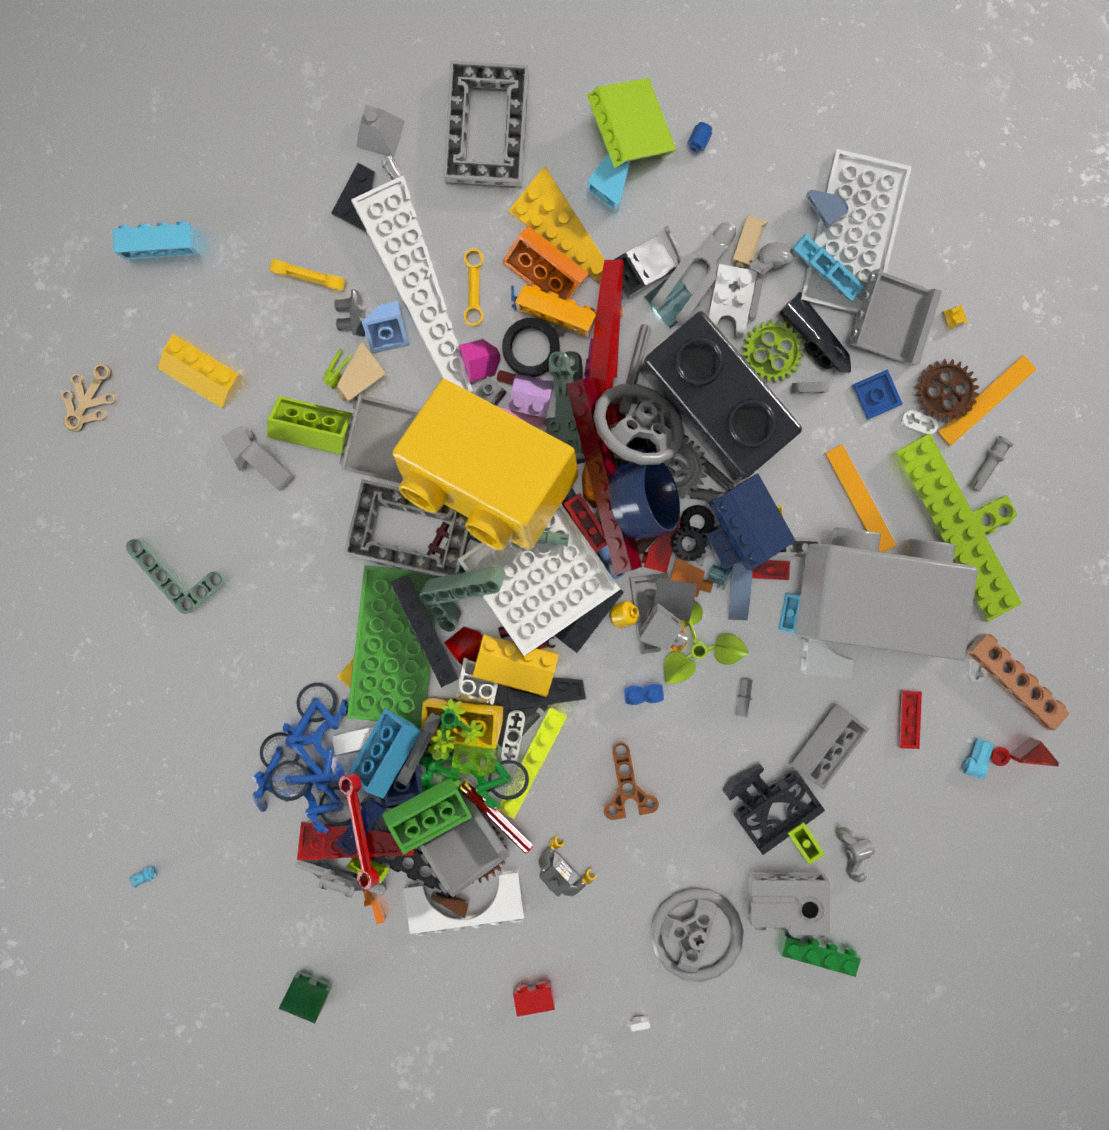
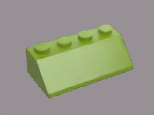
[267,396,353,454]

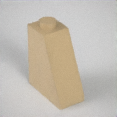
[337,343,386,403]

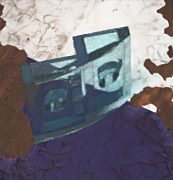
[644,276,700,329]

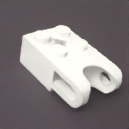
[708,264,757,338]

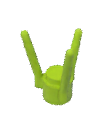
[322,349,352,389]

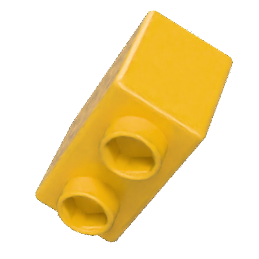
[393,378,578,550]

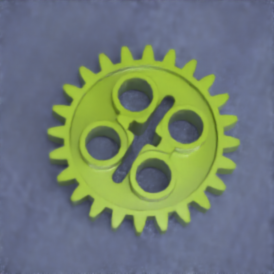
[741,320,804,383]

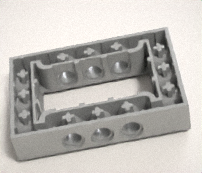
[444,61,529,187]
[343,479,470,577]

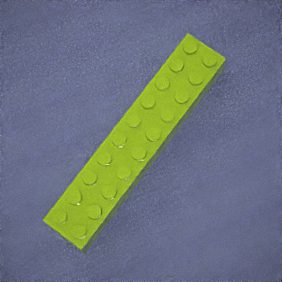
[892,434,1022,622]

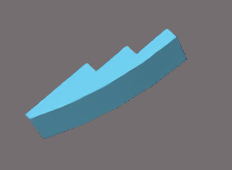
[791,234,864,301]

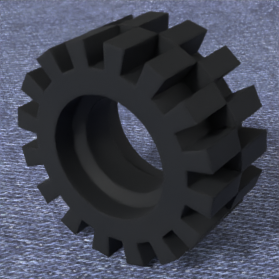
[680,505,715,539]
[670,526,708,561]

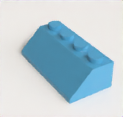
[347,708,422,798]

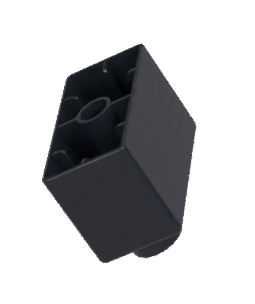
[640,311,802,482]

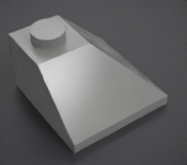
[357,104,405,158]

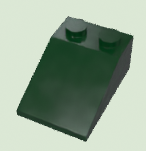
[279,972,332,1024]

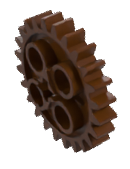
[915,359,979,422]

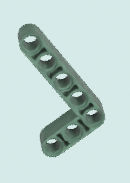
[126,539,226,614]
[419,567,506,632]

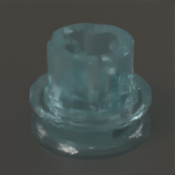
[707,564,732,590]

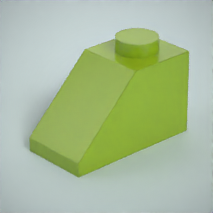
[788,822,825,865]

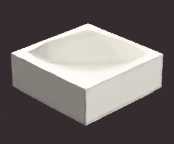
[630,1016,650,1032]

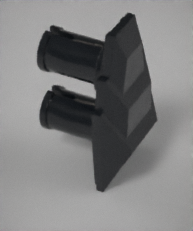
[723,764,769,805]

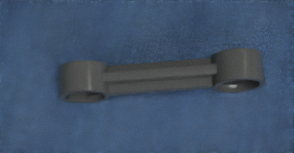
[396,712,441,786]

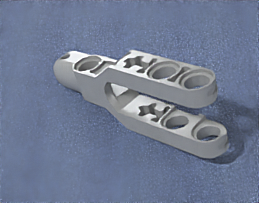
[651,222,736,325]

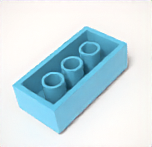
[112,221,200,259]

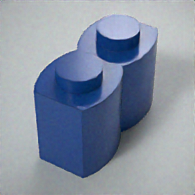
[624,682,664,705]

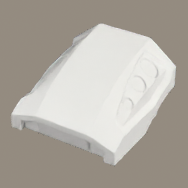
[455,658,498,705]

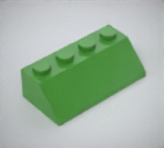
[382,777,472,855]

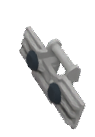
[295,860,386,898]

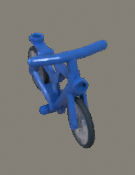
[269,683,350,801]
[252,732,360,835]

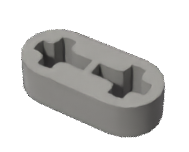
[792,382,829,394]

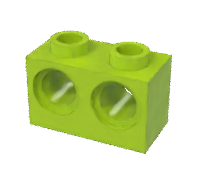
[973,495,1018,535]

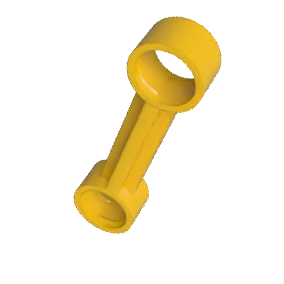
[464,248,484,327]
[269,259,346,291]

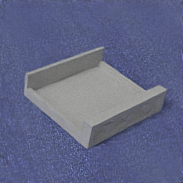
[850,268,942,366]
[339,394,421,483]
[417,794,510,897]

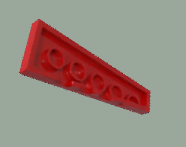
[297,821,415,860]

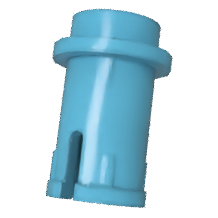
[129,867,156,888]

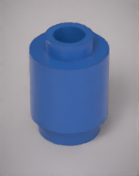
[687,122,713,153]

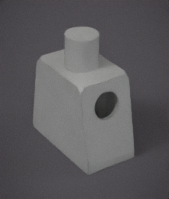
[639,603,688,650]

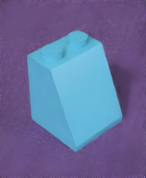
[587,153,630,212]

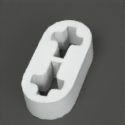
[901,410,938,435]
[968,650,993,683]

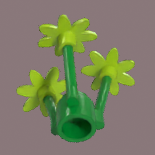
[431,699,484,753]

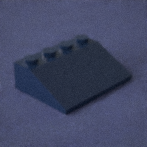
[708,473,796,570]

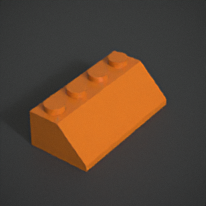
[502,226,589,300]

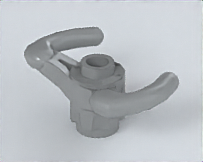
[836,827,875,882]

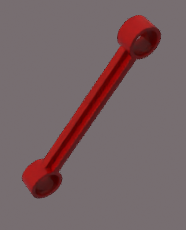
[339,773,379,890]

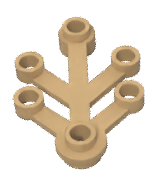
[61,364,116,432]

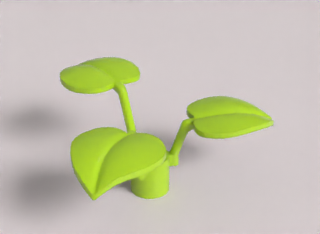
[664,600,749,684]

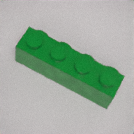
[779,933,861,977]

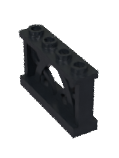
[734,770,825,855]

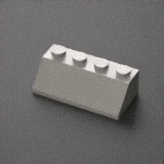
[791,704,870,790]

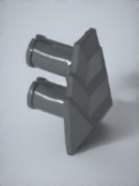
[334,289,366,337]

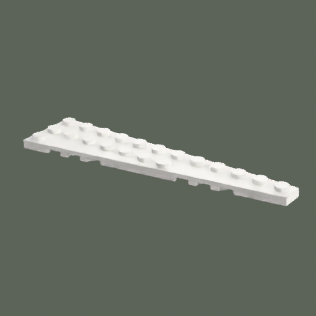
[351,175,474,394]

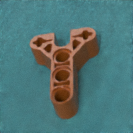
[603,741,659,820]

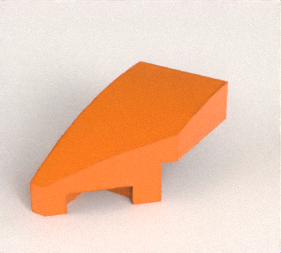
[363,890,386,924]

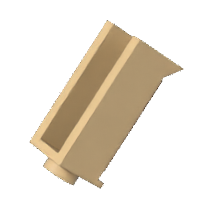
[731,215,768,269]

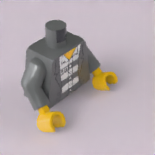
[538,836,597,897]

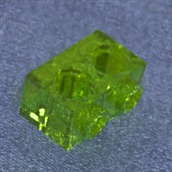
[452,744,498,777]

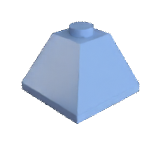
[362,301,409,353]

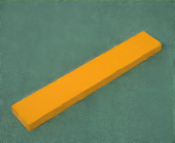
[937,355,1037,446]
[825,444,897,552]

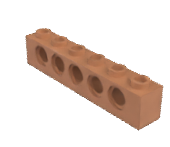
[966,634,1070,731]

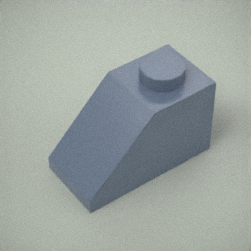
[805,190,849,228]

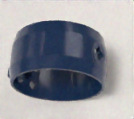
[609,449,680,539]

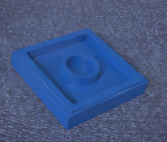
[851,369,903,420]

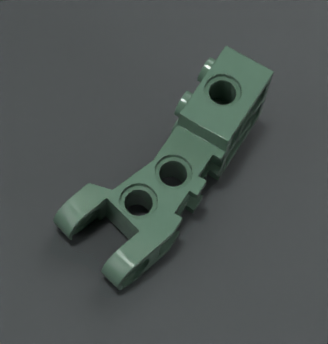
[546,351,585,459]

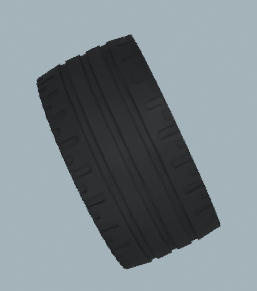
[502,318,560,377]

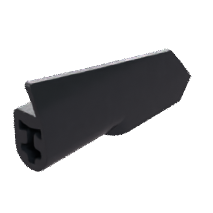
[778,292,851,373]

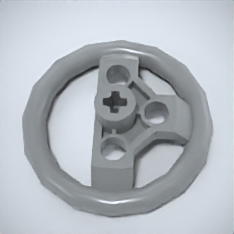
[593,384,685,465]
[650,889,744,982]

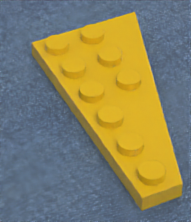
[509,166,605,283]

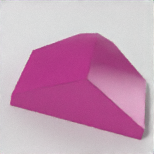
[459,339,500,382]

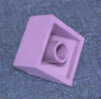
[508,373,553,419]

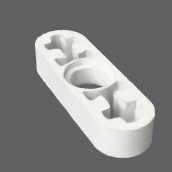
[501,709,525,761]

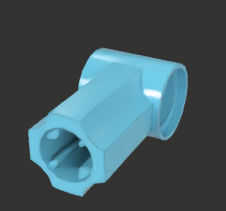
[964,738,994,780]

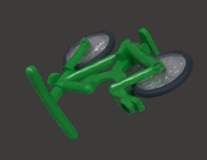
[419,741,529,810]

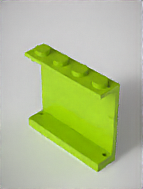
[587,78,677,168]

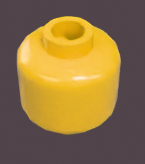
[609,601,639,629]

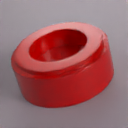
[990,746,1010,766]

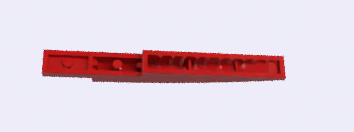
[589,260,623,431]

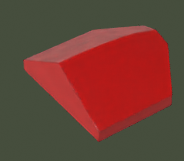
[444,626,483,665]

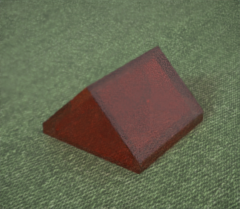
[1010,737,1059,767]

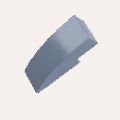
[728,563,752,621]

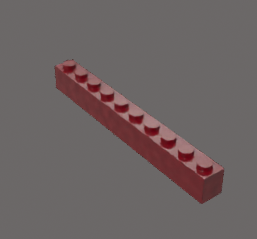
[566,377,642,574]

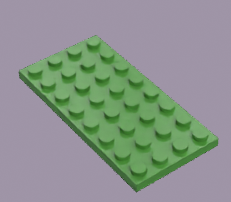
[347,565,438,726]

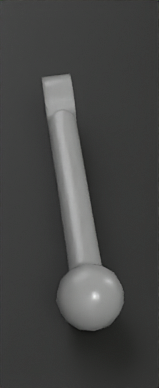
[664,226,684,263]

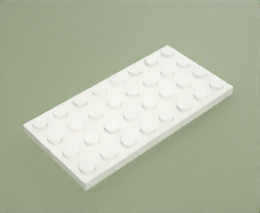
[801,149,912,314]

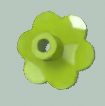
[428,742,453,761]

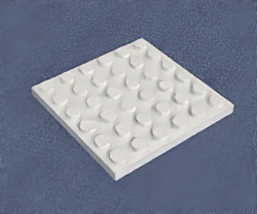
[458,504,620,656]

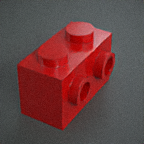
[513,981,555,1017]

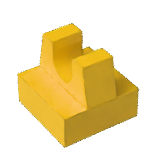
[942,304,968,330]

